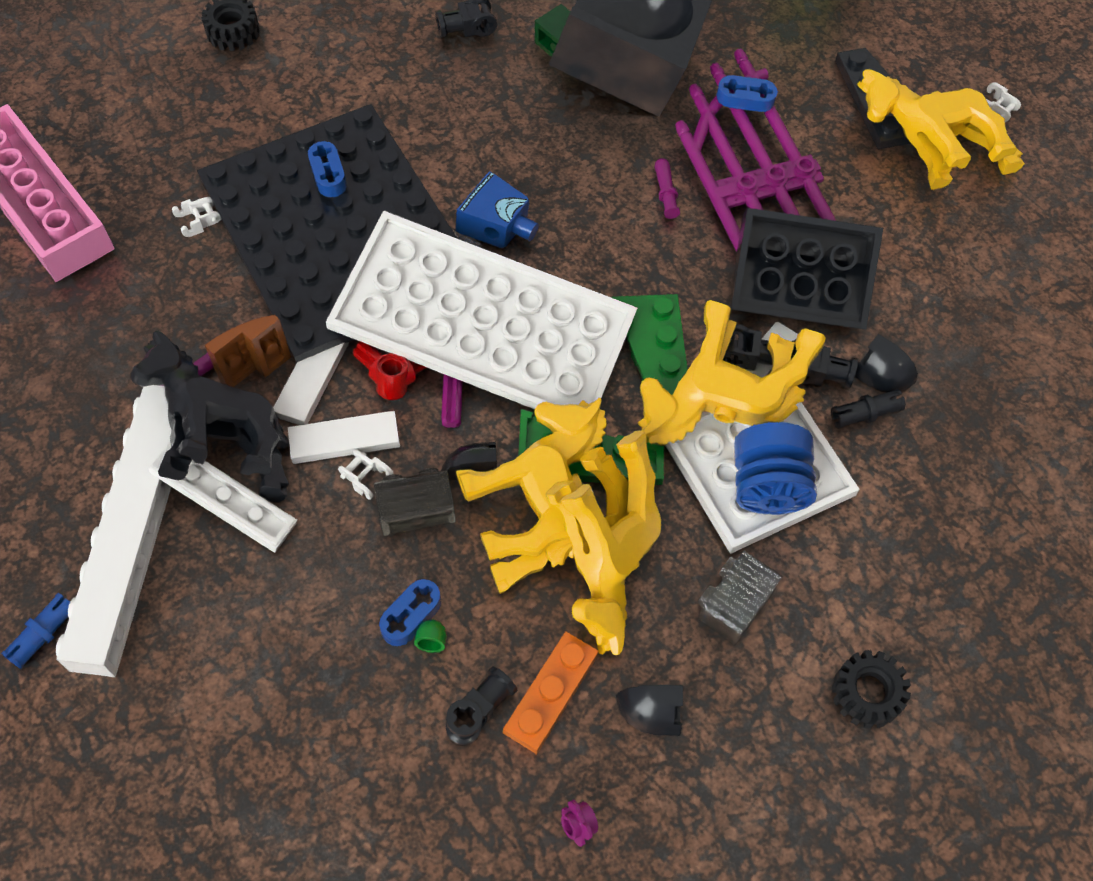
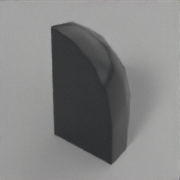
[855,334,918,392]
[440,442,497,481]
[616,685,683,736]

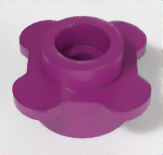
[561,800,598,847]

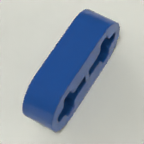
[716,75,778,112]
[308,141,347,197]
[379,579,441,646]

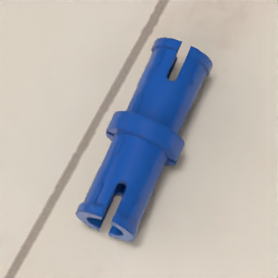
[0,593,70,669]

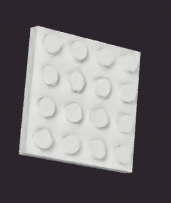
[665,402,860,554]

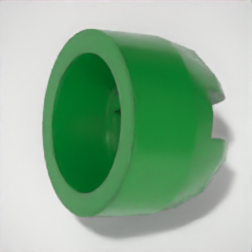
[414,619,447,653]

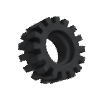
[201,0,260,51]
[832,650,911,729]

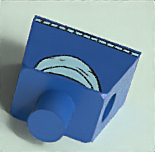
[455,171,539,248]

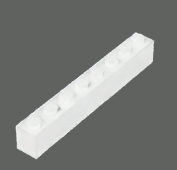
[56,385,172,677]

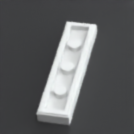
[149,443,297,553]

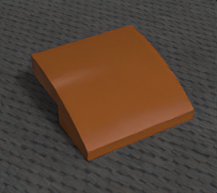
[204,315,292,387]

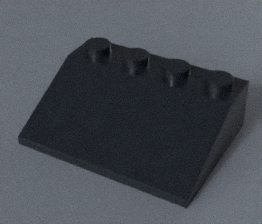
[731,208,884,330]

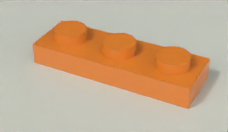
[503,631,599,754]

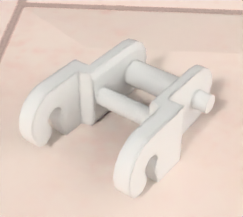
[986,82,1021,122]
[172,197,221,237]
[338,450,394,500]

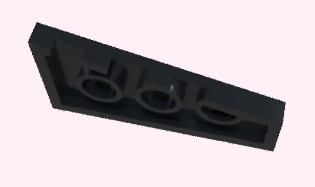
[835,48,911,150]

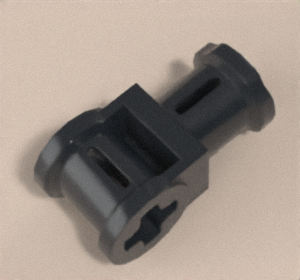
[435,0,498,37]
[723,324,773,370]
[791,339,858,388]
[446,666,518,746]

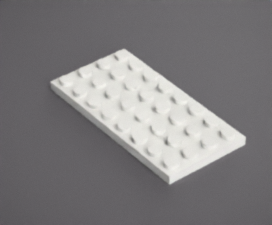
[326,211,637,409]

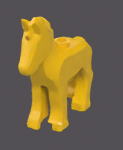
[857,69,1025,190]
[638,300,826,445]
[456,398,607,594]
[545,430,661,655]

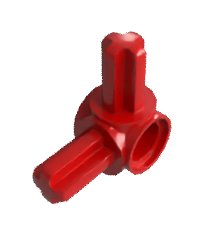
[353,342,427,400]

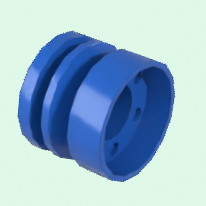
[734,422,817,515]

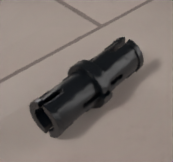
[831,389,906,429]

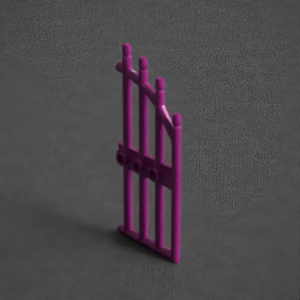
[675,49,837,253]

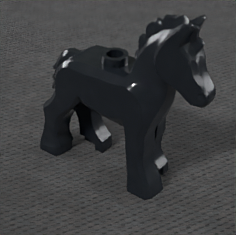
[130,331,289,503]

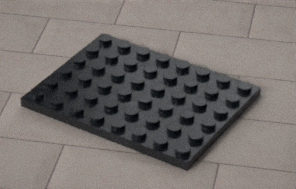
[197,104,458,364]

